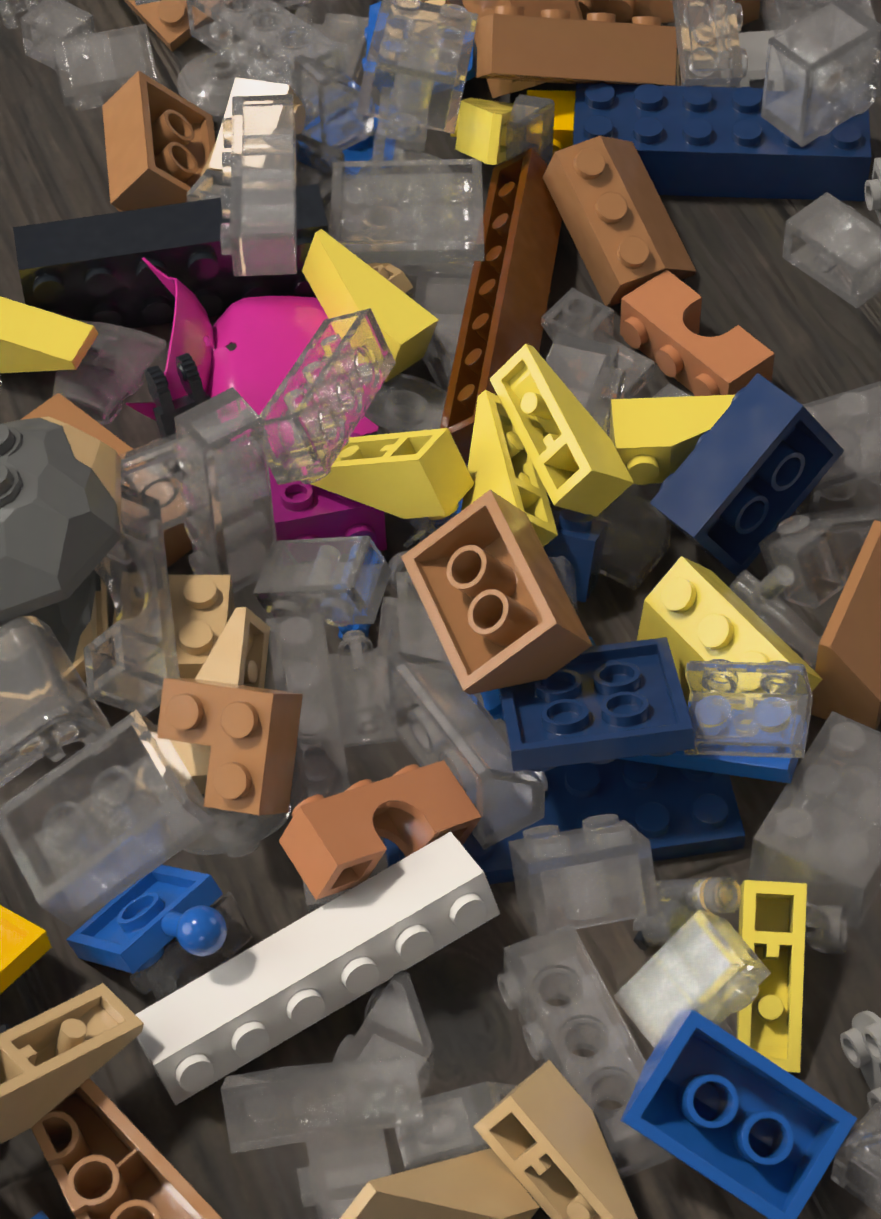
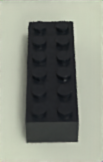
[13,183,329,333]

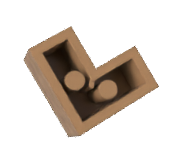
[157,678,303,815]

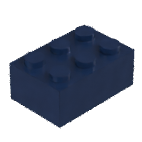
[650,373,845,578]

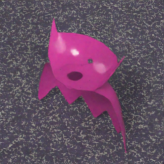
[125,257,379,466]

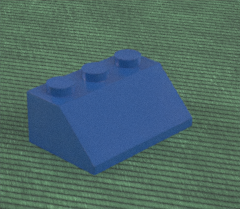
[621,1009,857,1219]

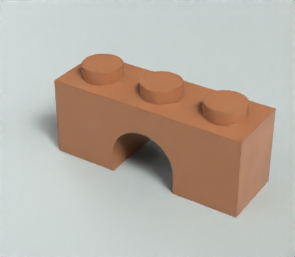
[620,270,775,396]
[279,760,482,900]

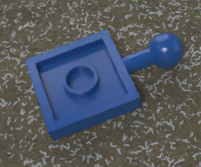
[66,863,227,974]

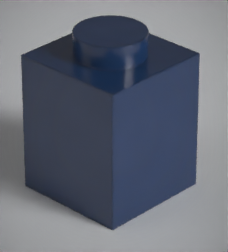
[543,509,608,603]

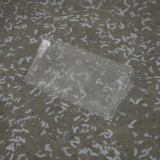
[506,94,555,165]

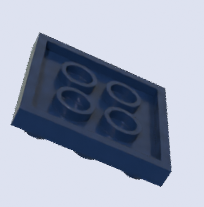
[498,637,695,772]

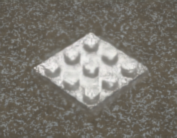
[329,159,484,265]

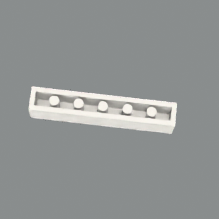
[135,831,500,1105]

